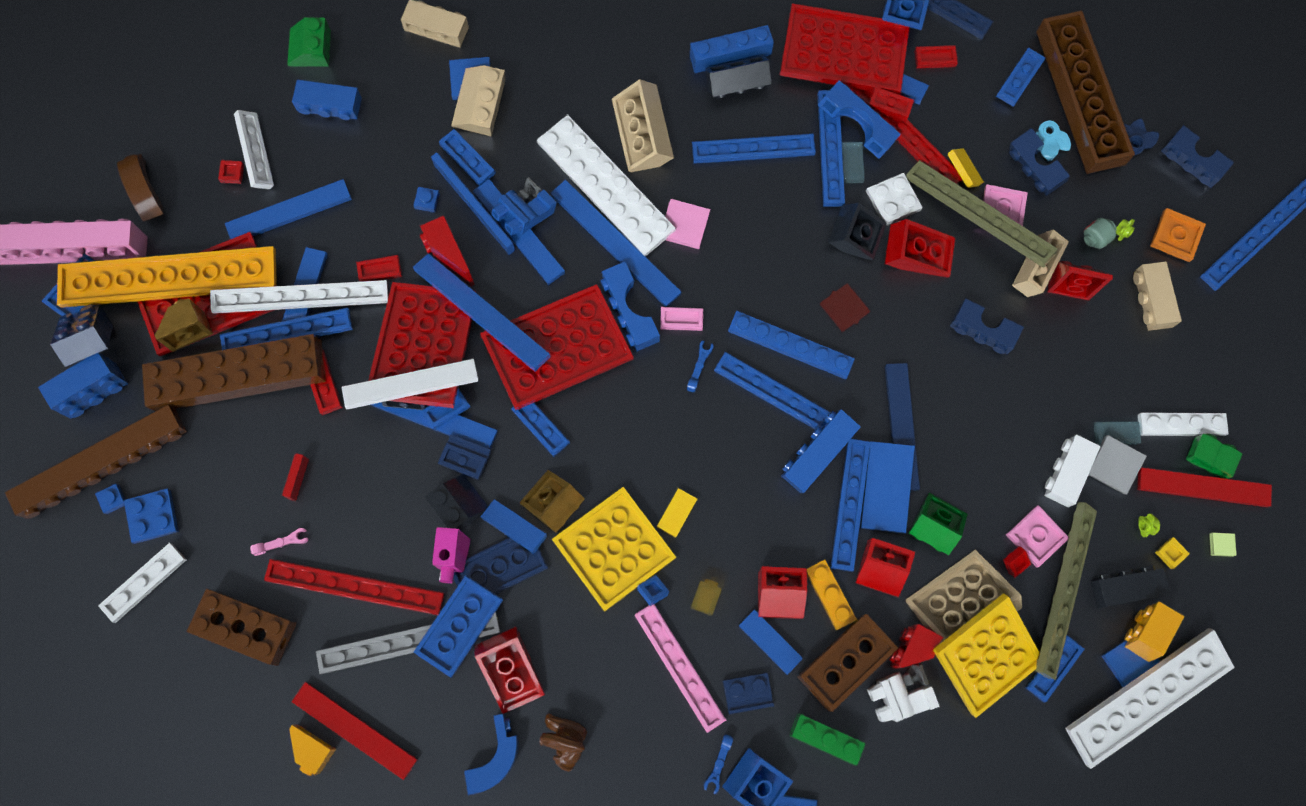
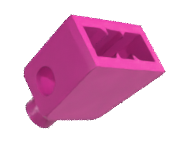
[433,527,471,583]

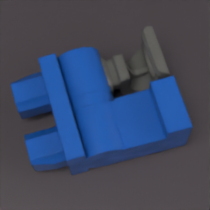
[492,177,557,235]

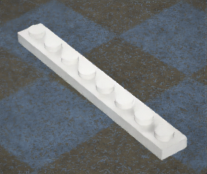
[210,280,388,313]

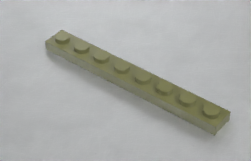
[906,160,1058,268]
[1036,502,1097,680]

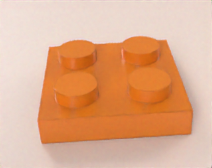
[1150,208,1206,262]

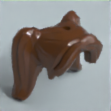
[540,714,587,772]

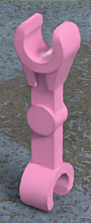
[250,528,309,556]

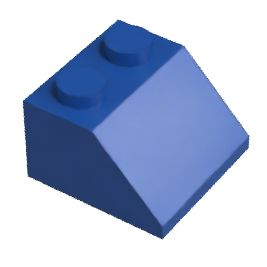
[882,0,929,30]
[722,748,793,806]

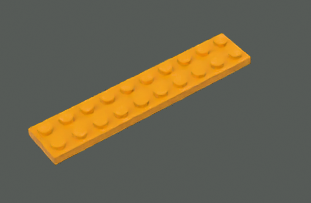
[57,246,277,308]

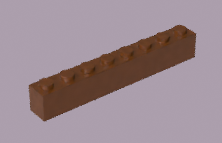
[5,405,187,519]

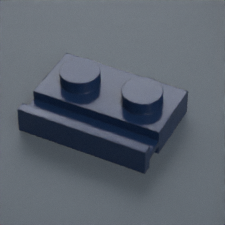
[438,434,492,480]
[723,673,774,714]

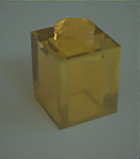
[691,579,721,616]

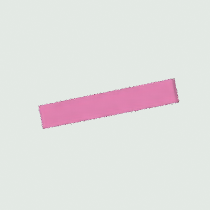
[635,604,726,733]

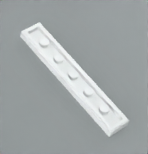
[342,359,478,410]

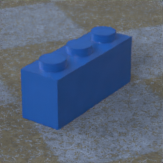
[292,80,362,120]

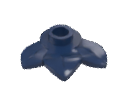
[1124,119,1159,155]

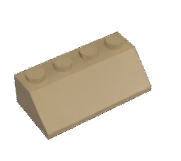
[612,79,674,172]

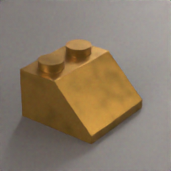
[155,298,213,352]
[520,470,585,532]

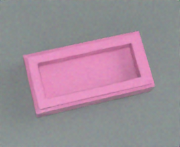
[660,307,703,331]

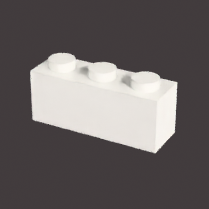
[1044,435,1100,507]

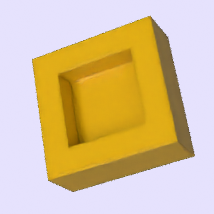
[1155,537,1190,569]

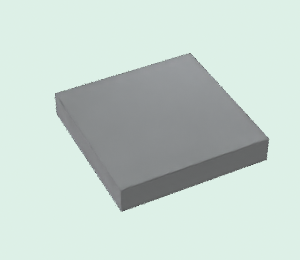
[1088,435,1147,494]

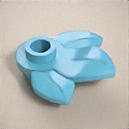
[1036,121,1071,162]

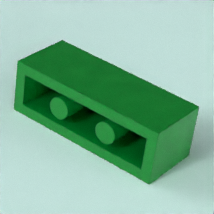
[789,714,866,766]

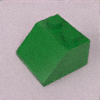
[287,18,331,67]
[909,493,968,555]

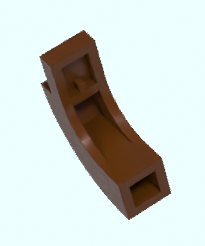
[117,154,163,222]

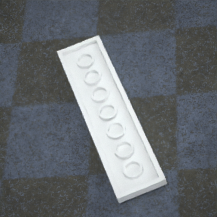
[537,115,676,257]
[1065,628,1235,769]

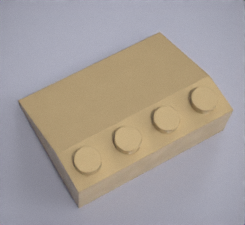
[906,550,1022,643]

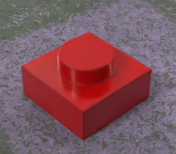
[218,160,244,184]
[1003,546,1031,578]

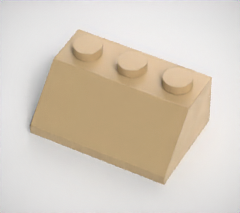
[451,65,506,136]

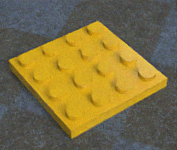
[552,487,676,612]
[933,593,1040,718]

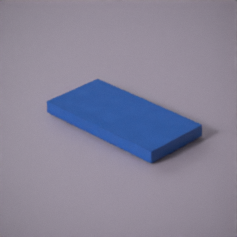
[861,442,915,534]
[413,575,503,678]

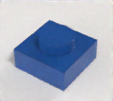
[414,187,440,212]
[95,484,126,514]
[637,575,669,606]

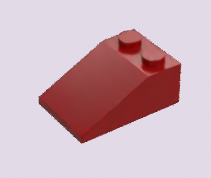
[419,216,475,286]
[885,219,955,278]
[1047,261,1113,300]
[474,627,545,714]

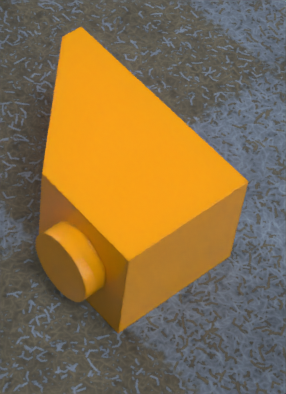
[289,725,336,776]

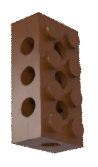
[186,589,297,666]
[797,614,898,712]

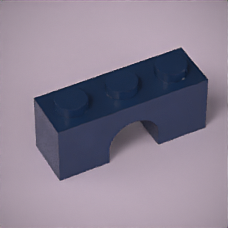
[1161,125,1234,188]
[1009,128,1070,196]
[950,299,1024,355]

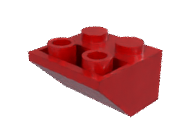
[855,538,915,597]
[758,566,807,619]
[889,624,943,669]

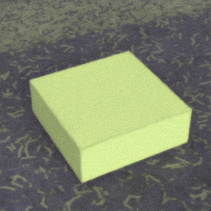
[1209,533,1236,557]

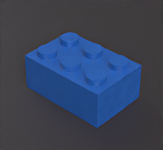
[38,352,128,419]

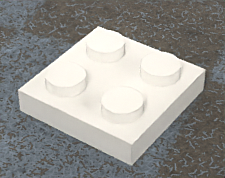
[866,173,922,225]

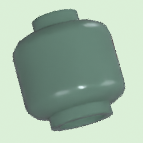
[1084,218,1117,249]

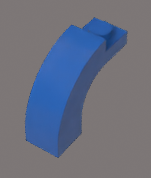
[464,714,519,795]

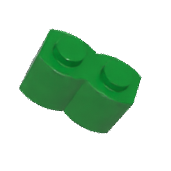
[1186,433,1242,479]

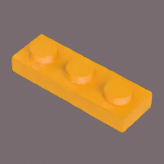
[807,560,857,630]

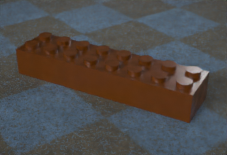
[1036,11,1135,174]
[142,334,326,411]

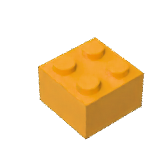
[1124,602,1184,662]

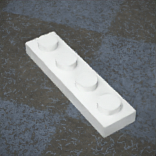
[234,110,274,189]
[1138,413,1229,436]
[98,543,187,623]

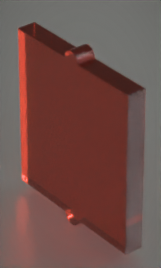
[820,284,870,332]

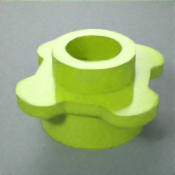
[1116,219,1135,241]
[1138,514,1160,537]

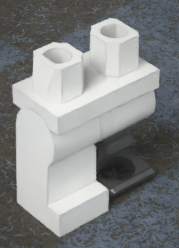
[867,664,940,722]

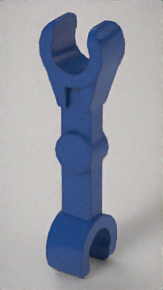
[687,340,713,392]
[704,735,733,794]

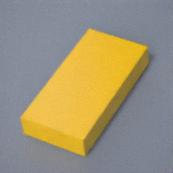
[948,148,984,188]
[657,488,697,538]

